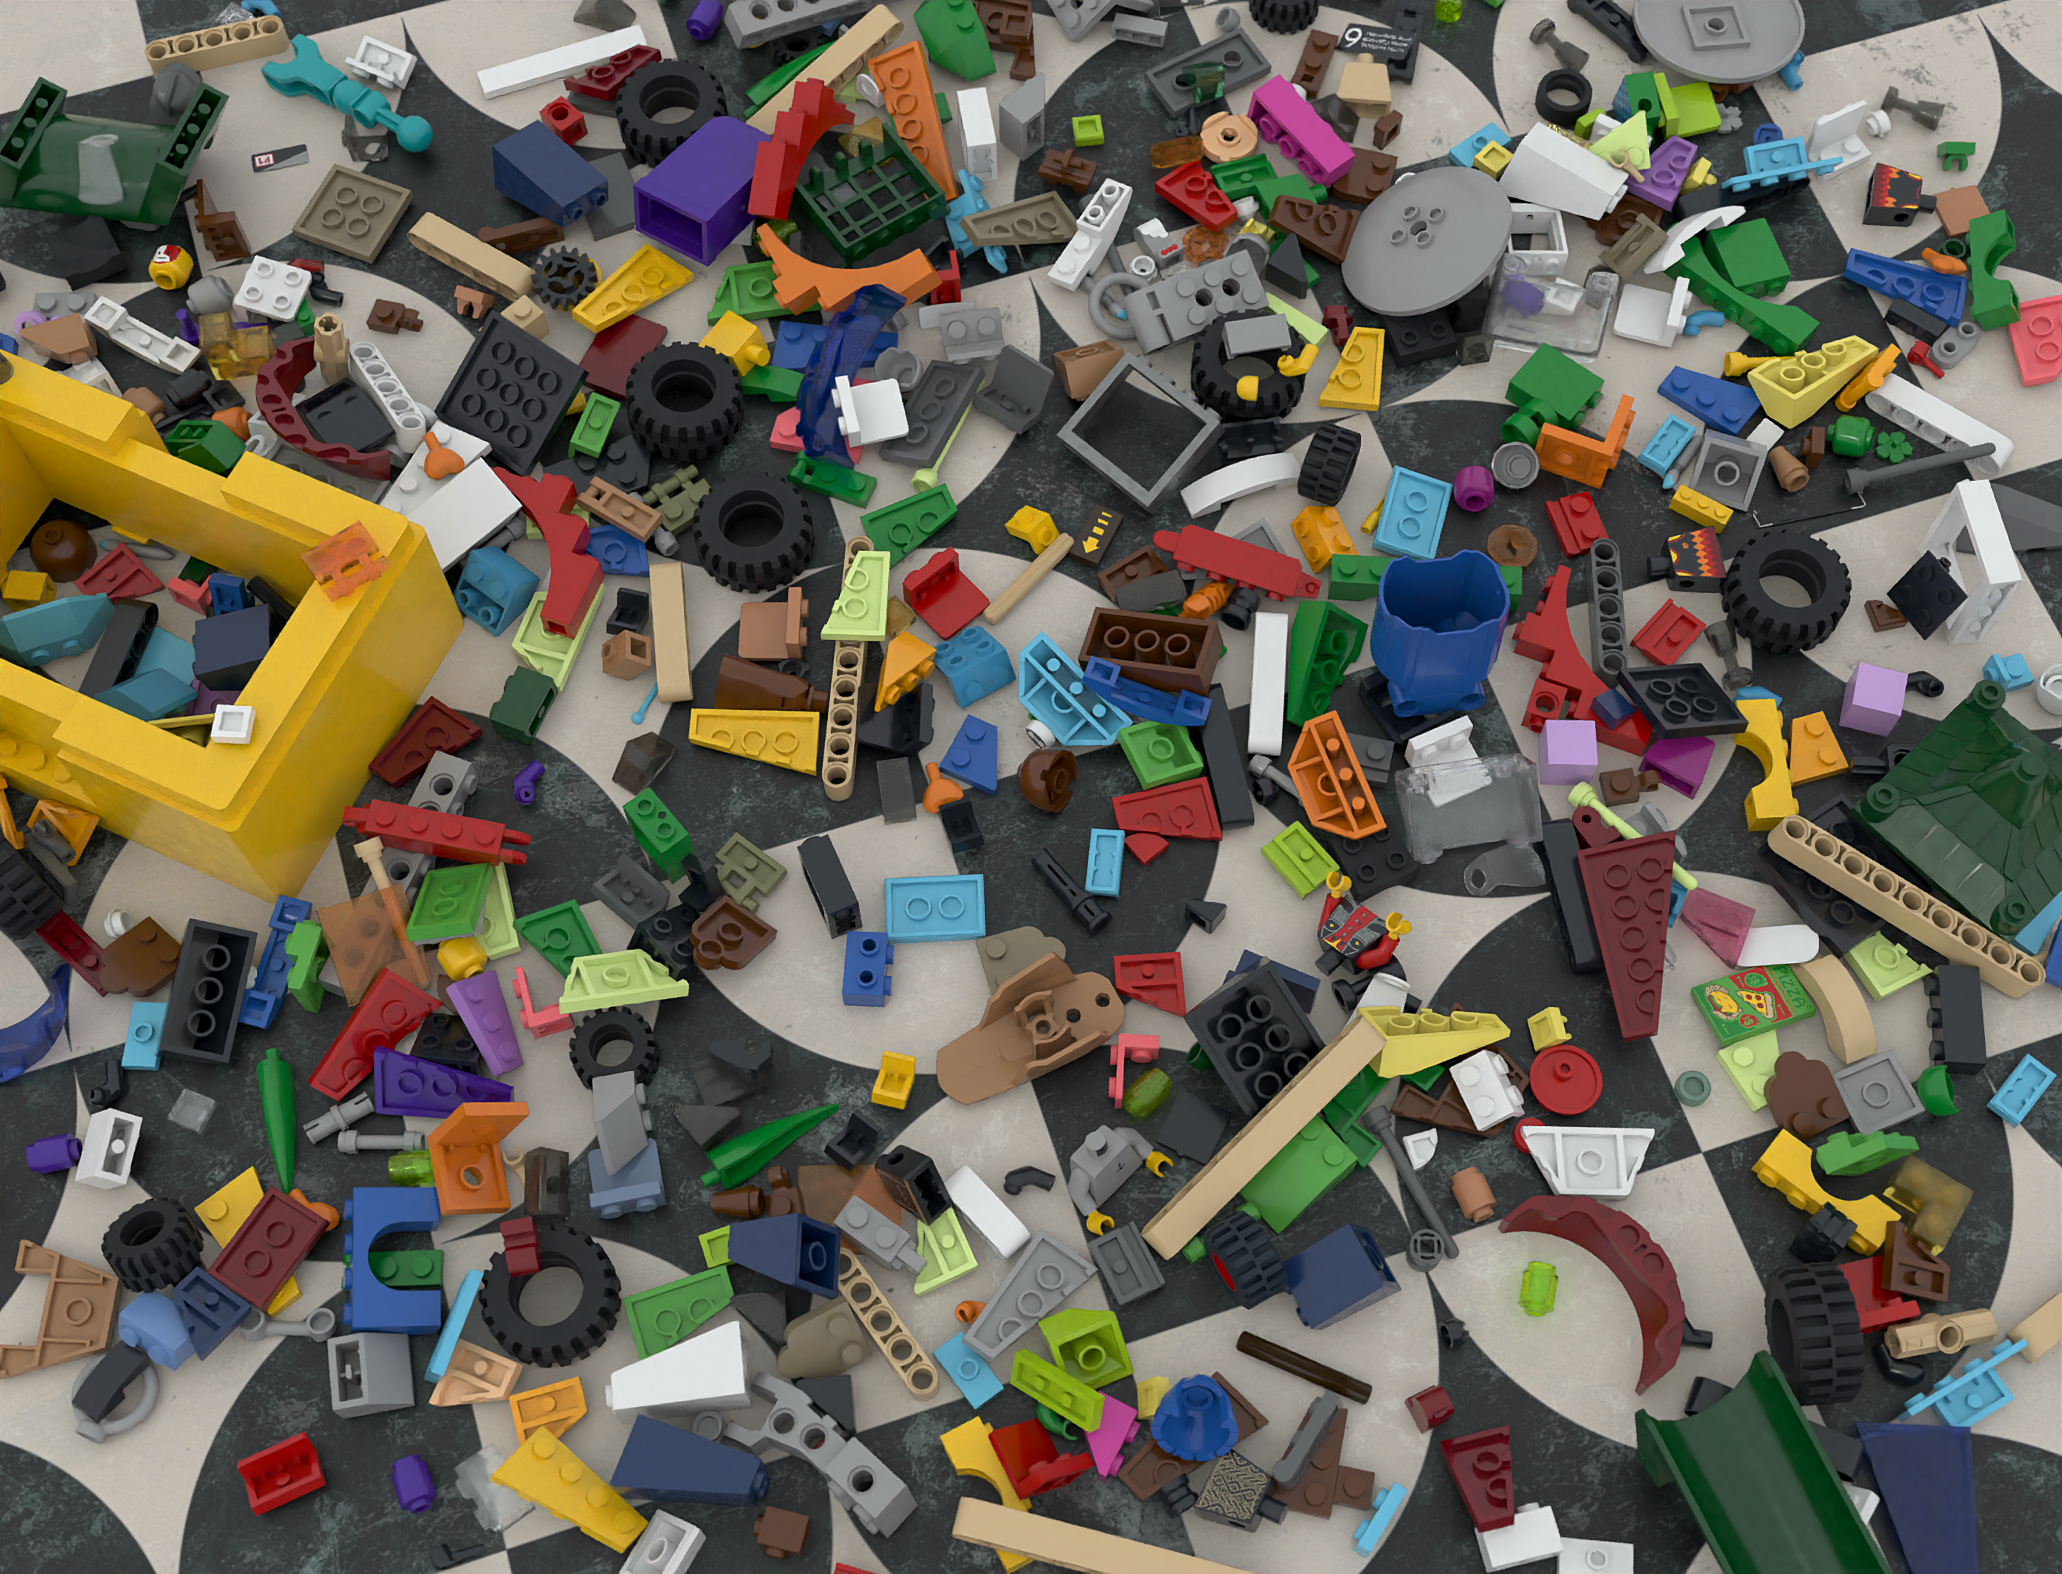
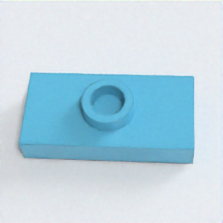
[1448,122,1512,169]
[1637,414,1697,476]
[1085,828,1125,897]
[121,1002,167,1071]
[1986,1054,2057,1127]
[933,1331,1004,1412]

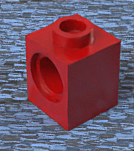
[539,96,588,147]
[1521,679,1568,734]

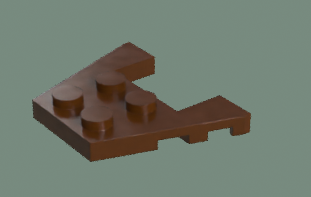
[928,0,1036,82]
[1390,1002,1530,1139]

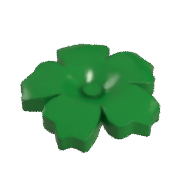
[1874,431,1913,464]

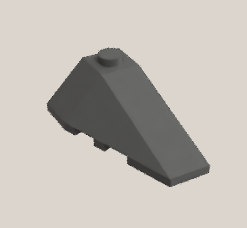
[1956,480,2062,555]

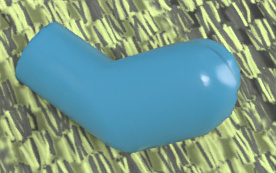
[241,0,282,19]
[1779,50,1805,92]
[1683,310,1724,335]
[1733,686,1783,708]

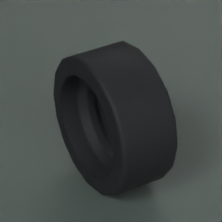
[1535,69,1593,126]

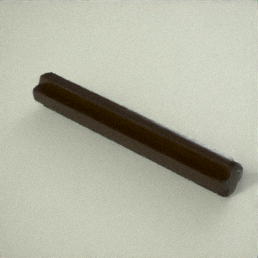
[1236,1331,1372,1404]

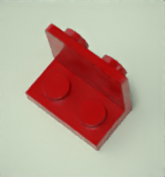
[1837,1255,1921,1335]
[988,1418,1094,1501]

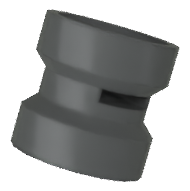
[1405,1229,1445,1273]

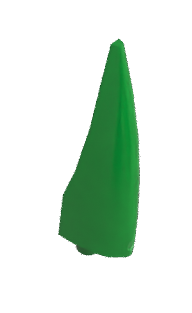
[743,40,837,120]
[256,1048,296,1195]
[699,1103,839,1191]

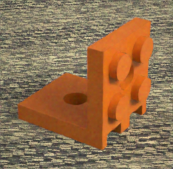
[1535,394,1636,489]
[427,1102,529,1215]

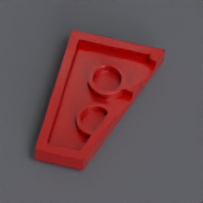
[1155,156,1237,234]
[1111,777,1223,841]

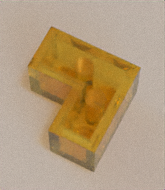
[198,312,276,380]
[1883,1154,1974,1256]

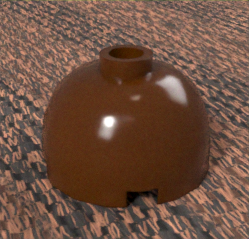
[29,519,98,583]
[1017,747,1077,812]

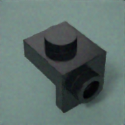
[606,587,649,635]
[939,797,984,854]
[678,853,724,912]
[824,1110,882,1172]

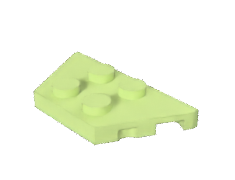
[511,584,606,693]
[559,949,689,1014]

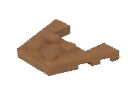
[0,1240,123,1380]

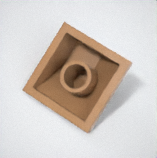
[19,313,97,364]
[1052,339,1124,401]

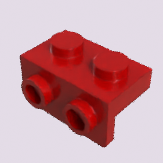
[237,1432,326,1516]

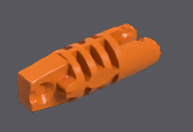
[1178,580,1234,620]

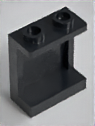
[1358,671,1457,755]

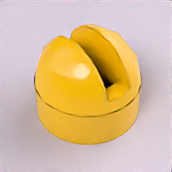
[1237,375,1259,401]

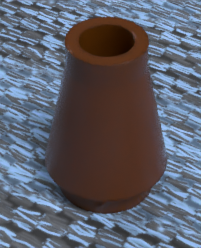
[711,1184,765,1219]

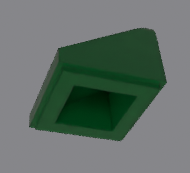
[178,556,220,587]

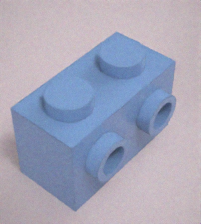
[119,1290,195,1371]

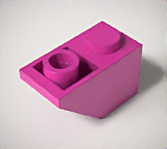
[1082,1391,1141,1483]

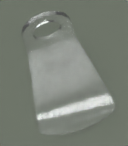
[78,135,124,205]
[1464,839,1546,896]

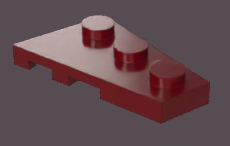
[563,44,662,101]
[368,696,483,789]
[1440,1425,1515,1533]

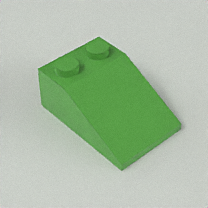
[1238,1114,1358,1236]

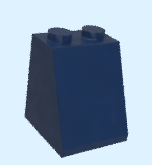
[192,603,286,691]
[728,1213,841,1300]
[1283,1223,1402,1330]

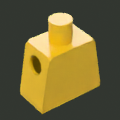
[699,310,770,377]

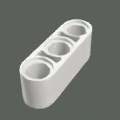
[944,1164,1032,1261]

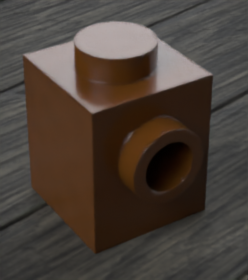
[753,1506,812,1560]

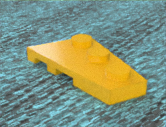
[1317,327,1385,412]

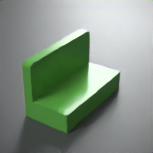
[568,392,621,458]

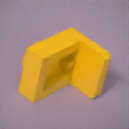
[1005,505,1060,555]
[871,1051,917,1110]

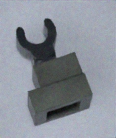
[267,316,305,349]

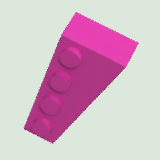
[1247,74,1355,188]

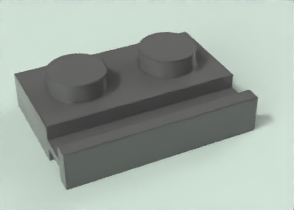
[1346,732,1394,788]
[1088,1221,1166,1308]

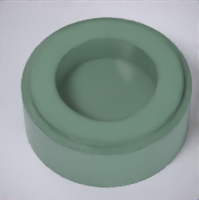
[1674,1071,1711,1107]

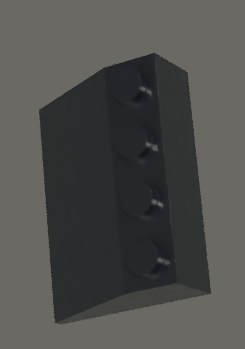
[1182,956,1326,1121]

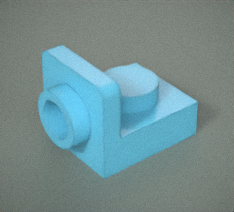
[1982,653,2035,693]

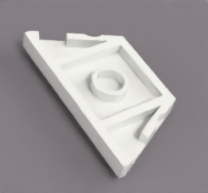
[1520,1126,1655,1199]

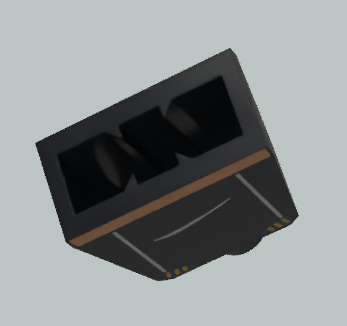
[875,1144,954,1226]

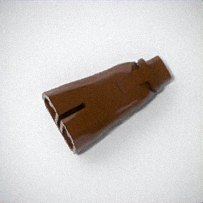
[714,654,829,715]

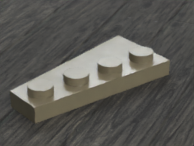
[959,191,1078,247]

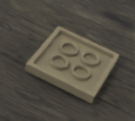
[292,163,414,264]

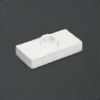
[1557,1537,1633,1574]

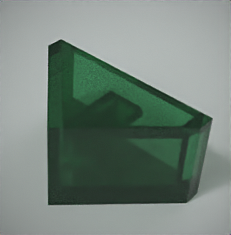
[1182,60,1225,103]

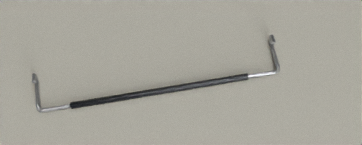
[1753,491,1866,528]

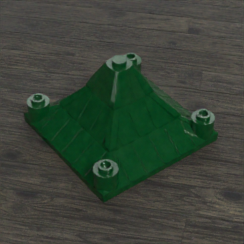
[1849,680,2062,944]

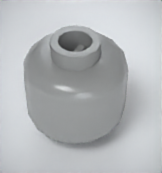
[186,275,234,320]

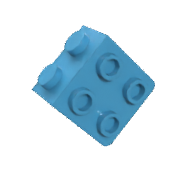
[932,626,1017,709]

